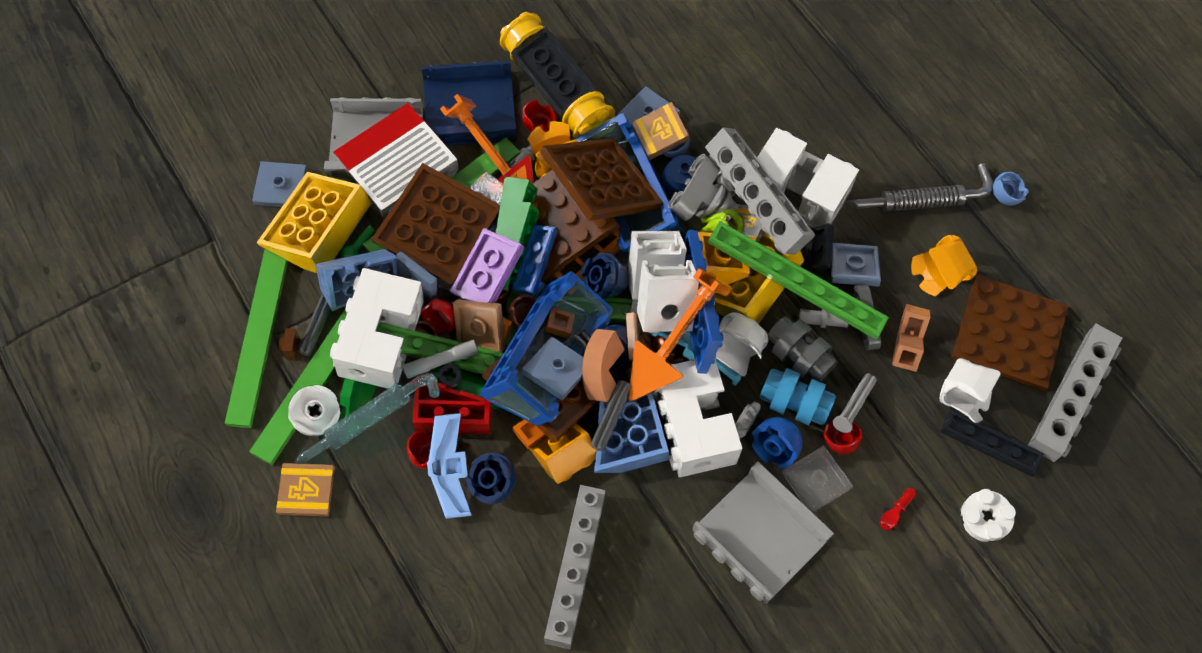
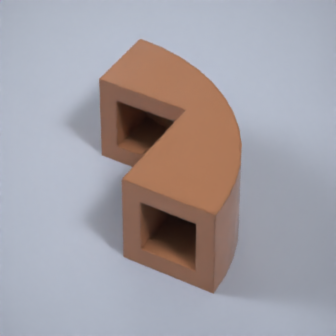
[892,304,931,372]
[582,329,625,402]

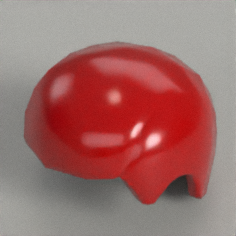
[523,100,557,132]
[420,299,456,334]
[824,421,862,454]
[407,429,432,470]

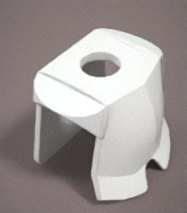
[716,312,768,376]
[939,358,1000,423]

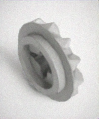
[735,401,760,438]

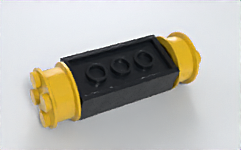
[500,12,615,141]

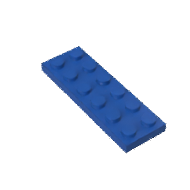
[684,230,723,374]

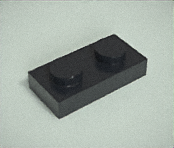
[806,223,834,273]

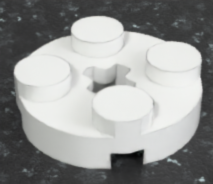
[288,385,340,436]
[961,489,1016,542]

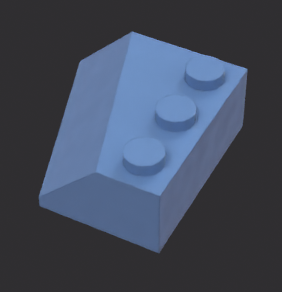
[316,249,398,311]
[594,392,670,473]

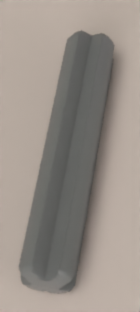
[298,293,331,356]
[591,380,631,452]

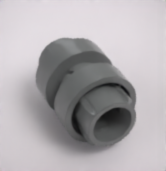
[768,316,838,382]

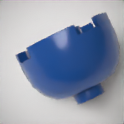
[752,417,803,468]

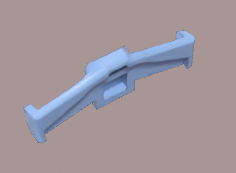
[427,413,472,519]

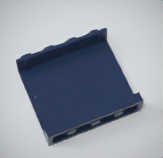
[421,60,517,146]

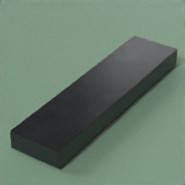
[940,409,1044,477]

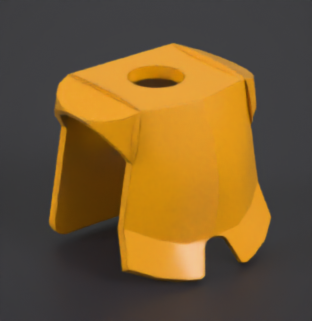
[528,121,578,179]
[911,235,977,296]

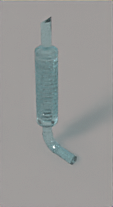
[296,373,440,464]

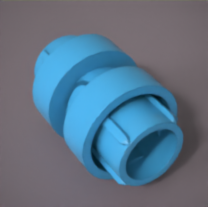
[760,368,836,426]

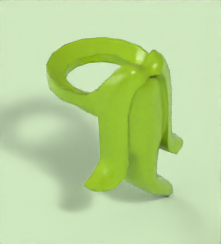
[700,209,743,233]

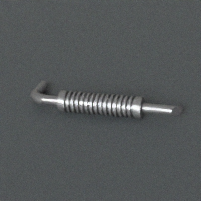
[847,163,993,212]

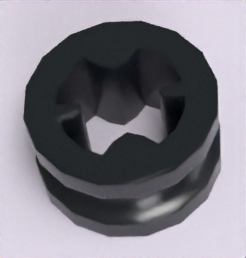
[439,364,462,389]

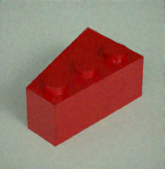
[412,375,492,434]

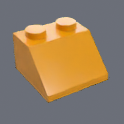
[698,232,750,285]
[530,424,597,484]

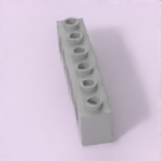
[705,127,815,254]
[1028,324,1122,462]
[544,485,606,650]

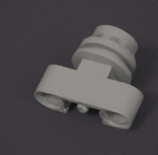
[668,154,738,222]

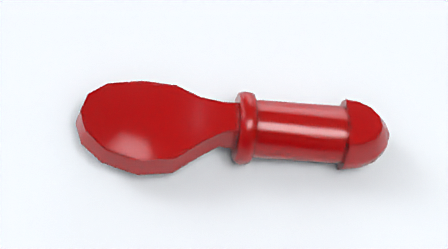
[880,488,916,530]

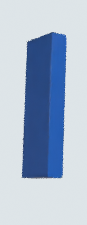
[512,225,558,295]

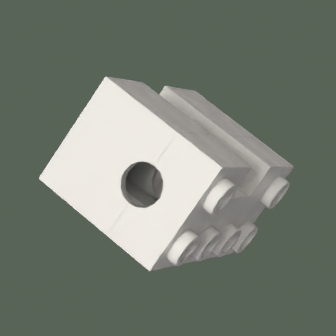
[756,128,859,228]
[628,231,699,333]
[330,268,424,390]
[652,360,742,478]

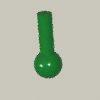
[340,225,376,258]

